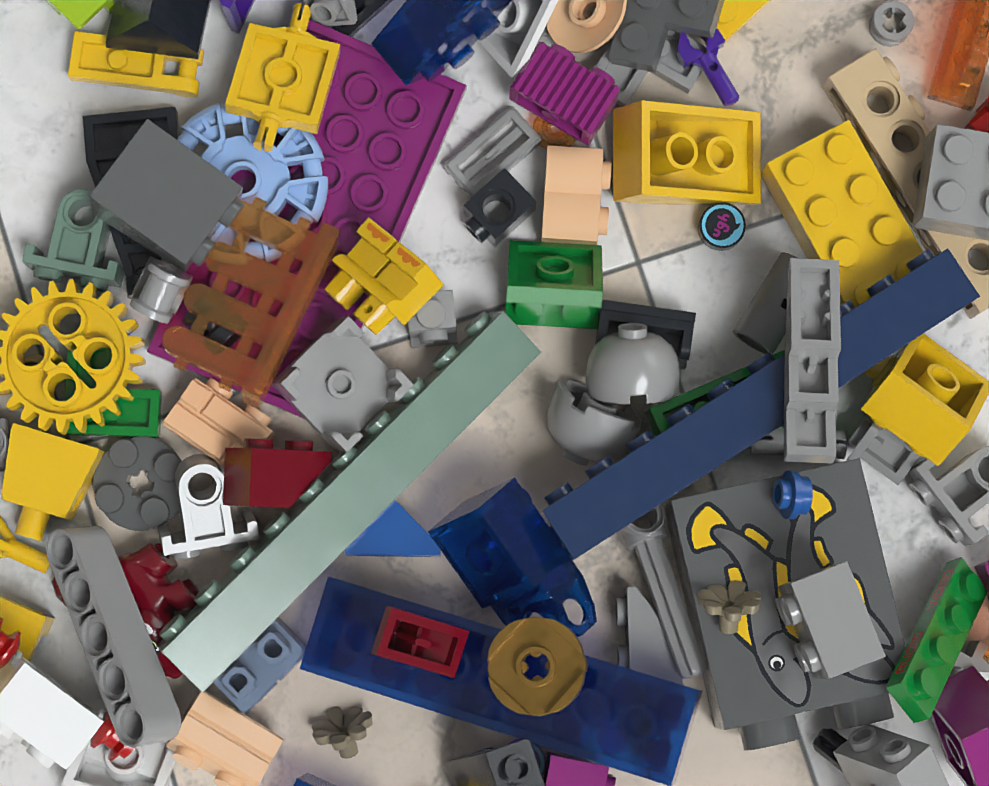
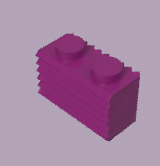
[509,41,620,146]

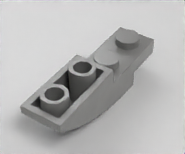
[616,587,690,780]

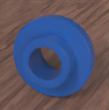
[772,470,813,519]

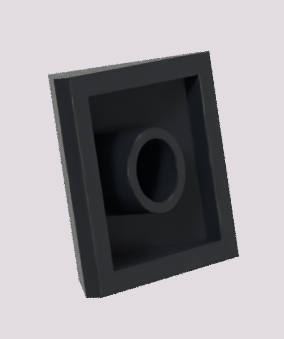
[106,0,211,59]

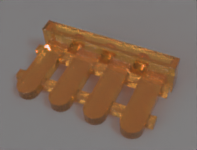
[927,0,989,111]
[162,197,341,410]

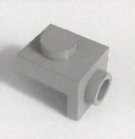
[846,419,920,485]

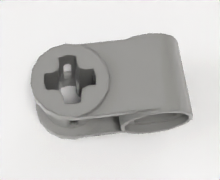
[130,256,193,324]

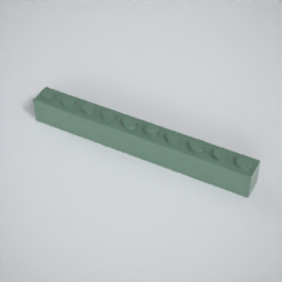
[156,311,541,692]

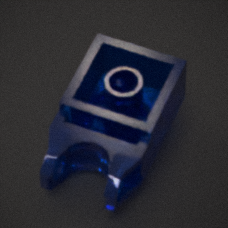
[371,0,511,86]
[428,477,597,637]

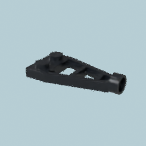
[83,107,180,299]

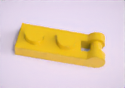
[68,31,205,98]

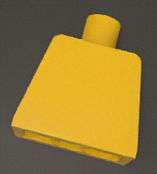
[1,423,106,541]

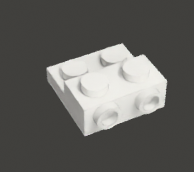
[61,698,176,786]

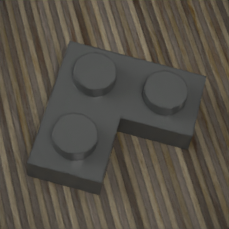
[608,0,725,73]

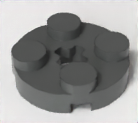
[93,437,190,532]

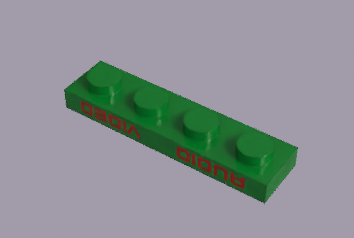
[886,557,988,723]

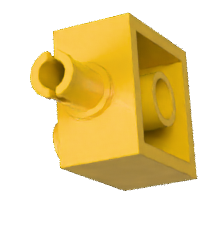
[861,333,989,466]

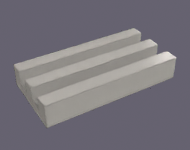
[443,106,543,199]

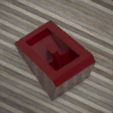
[371,606,469,678]

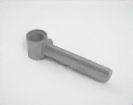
[616,503,706,679]

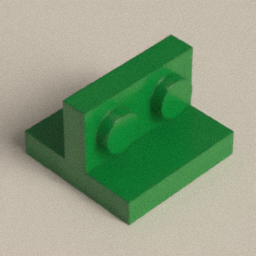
[505,240,603,329]

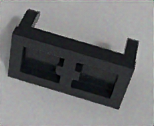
[595,300,696,370]

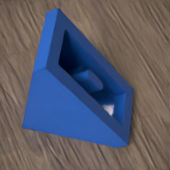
[344,500,441,557]

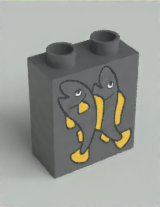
[664,458,906,751]

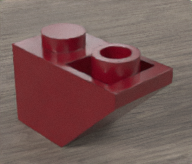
[223,438,332,508]

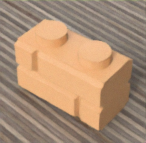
[163,377,276,467]
[165,690,284,786]

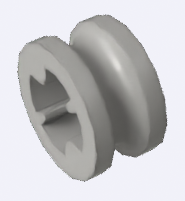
[869,1,914,47]

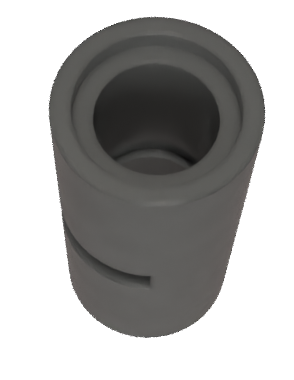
[732,252,798,355]

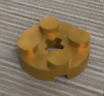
[487,617,588,716]

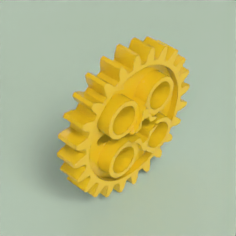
[0,279,146,435]

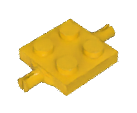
[225,3,340,152]

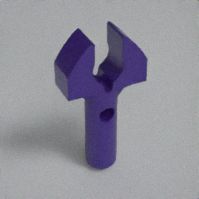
[677,28,740,107]

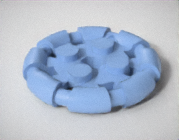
[177,103,328,266]

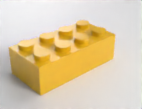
[761,120,923,308]

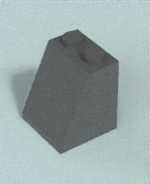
[89,119,244,272]

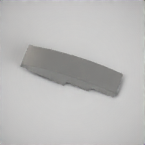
[784,258,841,464]

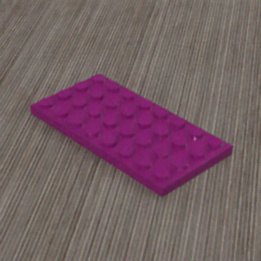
[147,17,467,420]

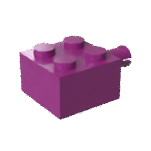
[931,666,989,786]

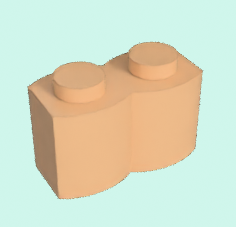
[541,145,612,245]

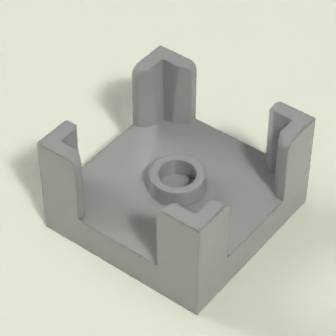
[271,316,414,452]

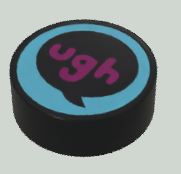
[698,202,746,251]

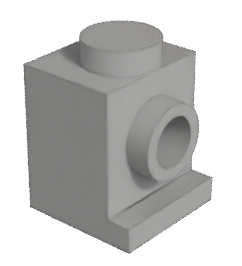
[408,290,458,348]

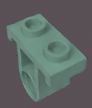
[22,189,125,292]

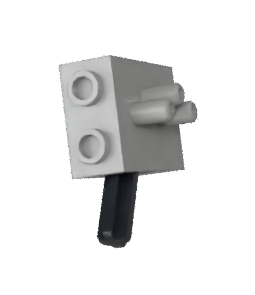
[813,724,949,786]

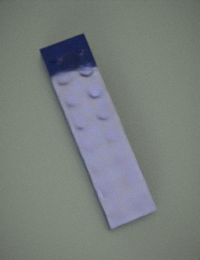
[300,576,703,786]

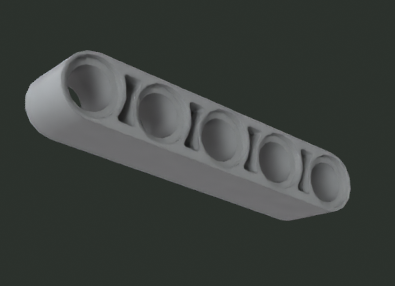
[46,526,181,748]

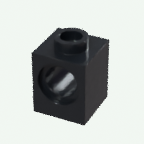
[463,168,537,247]

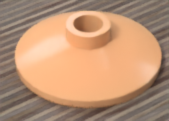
[546,0,627,53]

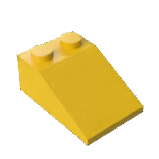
[613,100,761,205]

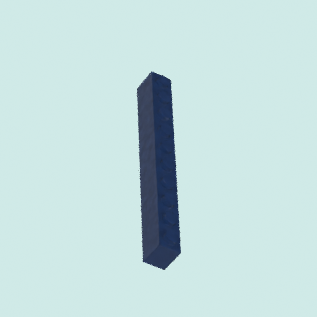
[540,248,980,561]

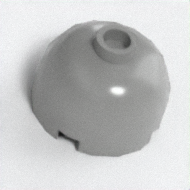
[586,323,680,404]
[547,379,644,466]

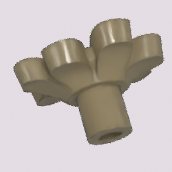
[697,580,762,634]
[312,706,373,759]

